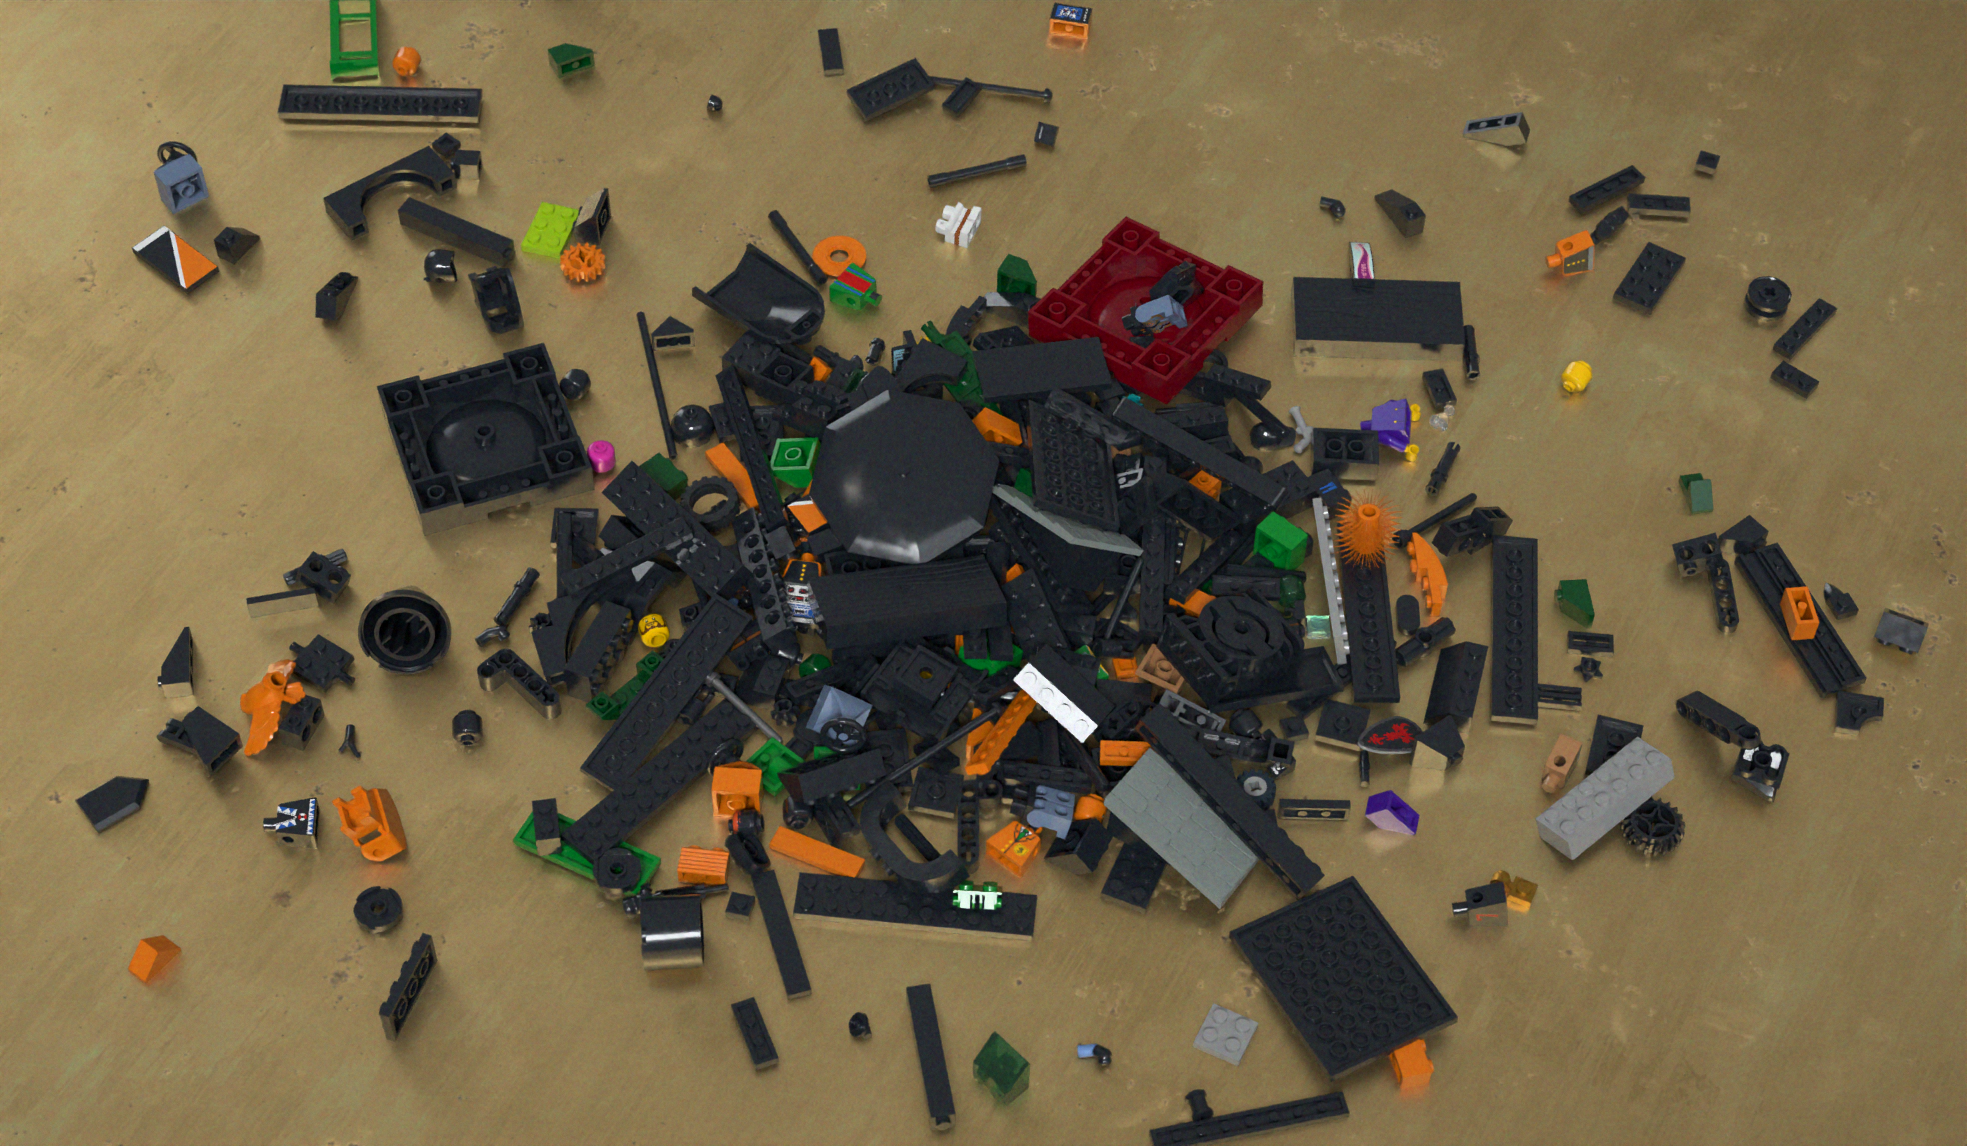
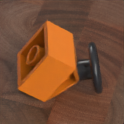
[706,738,764,818]

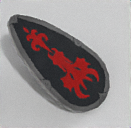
[1357,716,1423,755]

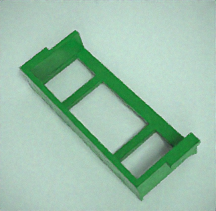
[329,0,379,80]

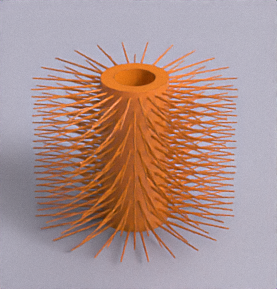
[1332,489,1402,570]

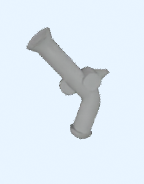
[1289,406,1314,453]

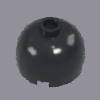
[671,404,714,448]

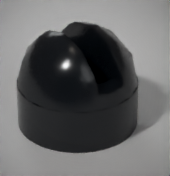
[707,95,723,112]

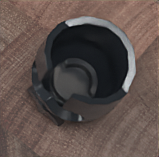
[424,249,457,283]

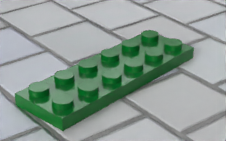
[513,811,661,896]

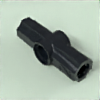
[1395,617,1456,667]

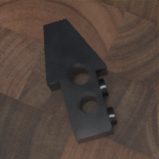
[1432,506,1513,557]

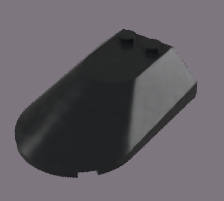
[692,243,825,344]

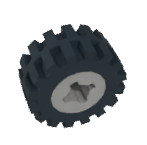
[1237,769,1276,810]

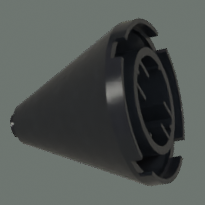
[358,586,452,675]

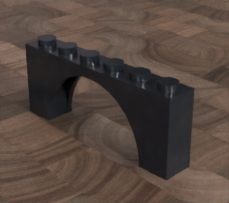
[323,146,457,241]

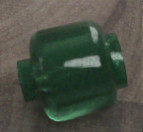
[1278,575,1306,609]

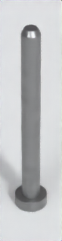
[705,671,783,744]

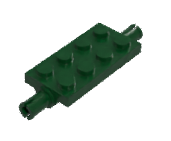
[921,321,1007,418]

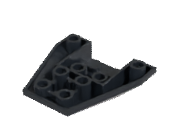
[596,547,687,634]

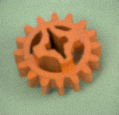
[560,243,605,282]

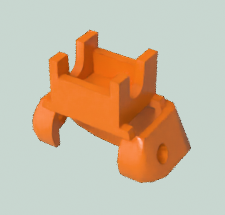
[332,785,407,862]

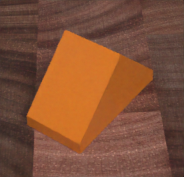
[128,935,181,984]

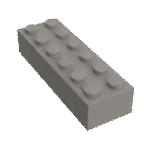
[1535,737,1675,860]

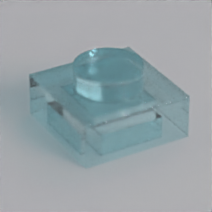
[1306,616,1331,639]

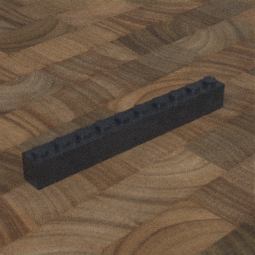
[1134,703,1325,900]

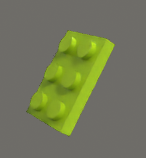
[521,202,579,259]

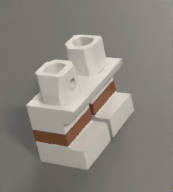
[936,202,982,248]

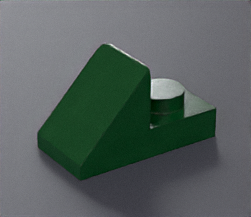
[1679,473,1713,514]

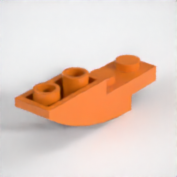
[1407,533,1448,617]

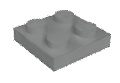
[1193,1003,1258,1066]

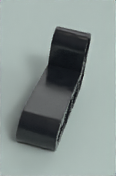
[477,648,562,719]
[958,780,1003,874]

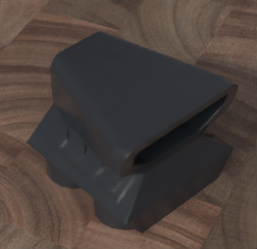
[1149,261,1204,308]
[1731,741,1790,803]

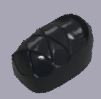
[724,831,771,876]

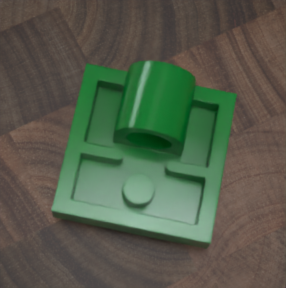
[745,737,806,797]

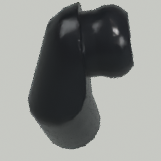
[1319,197,1346,217]

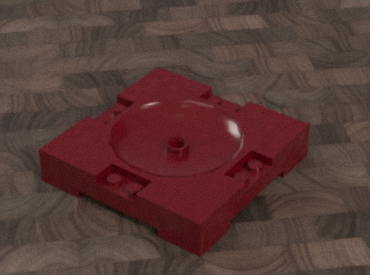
[1028,216,1263,405]

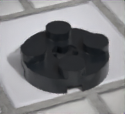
[593,848,642,894]
[353,886,403,934]

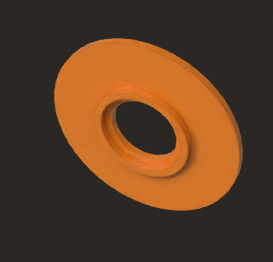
[813,236,866,276]

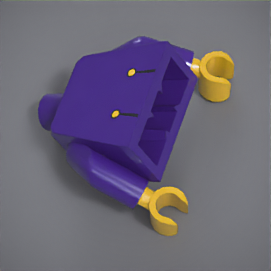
[1360,399,1421,462]

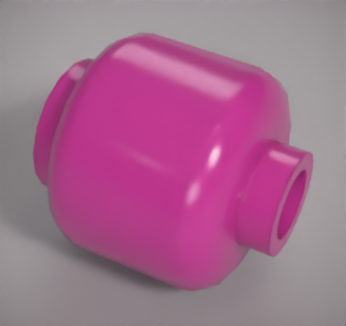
[587,440,616,472]

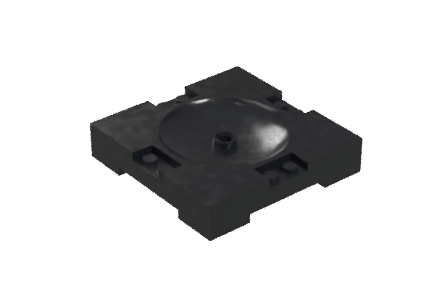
[377,343,595,536]

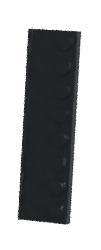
[1734,542,1867,698]

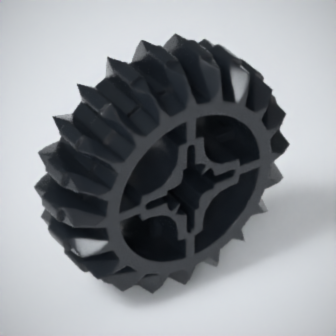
[1620,796,1685,857]

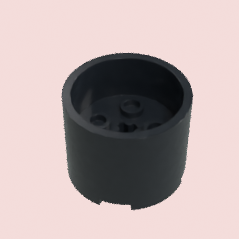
[640,894,704,970]

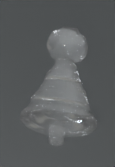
[1429,404,1455,432]

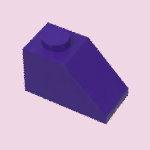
[1365,790,1420,835]

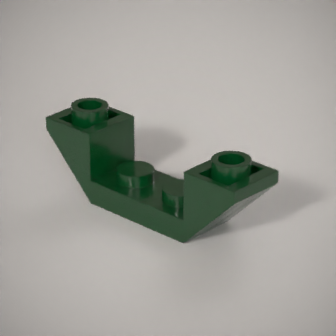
[585,650,664,720]

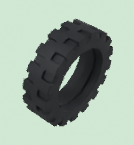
[680,476,741,532]

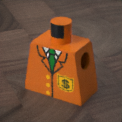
[986,821,1042,879]

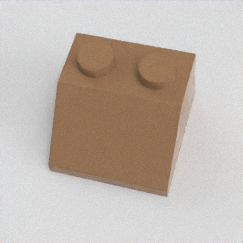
[1135,644,1187,695]

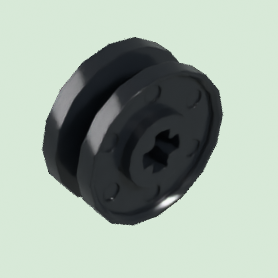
[1744,276,1792,321]

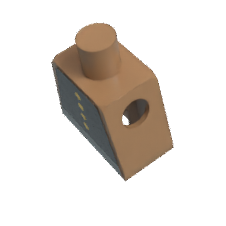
[1541,733,1582,793]

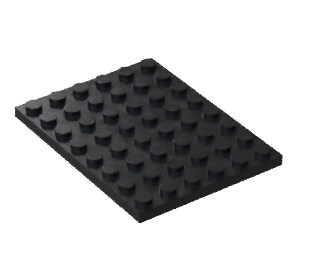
[1229,876,1458,1082]

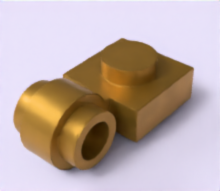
[1490,870,1538,908]

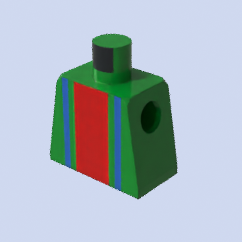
[829,263,882,311]

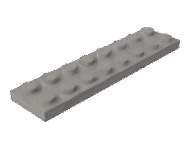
[1312,498,1350,664]

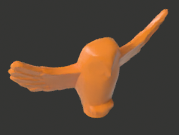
[240,659,306,756]

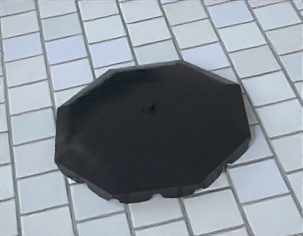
[809,390,999,566]

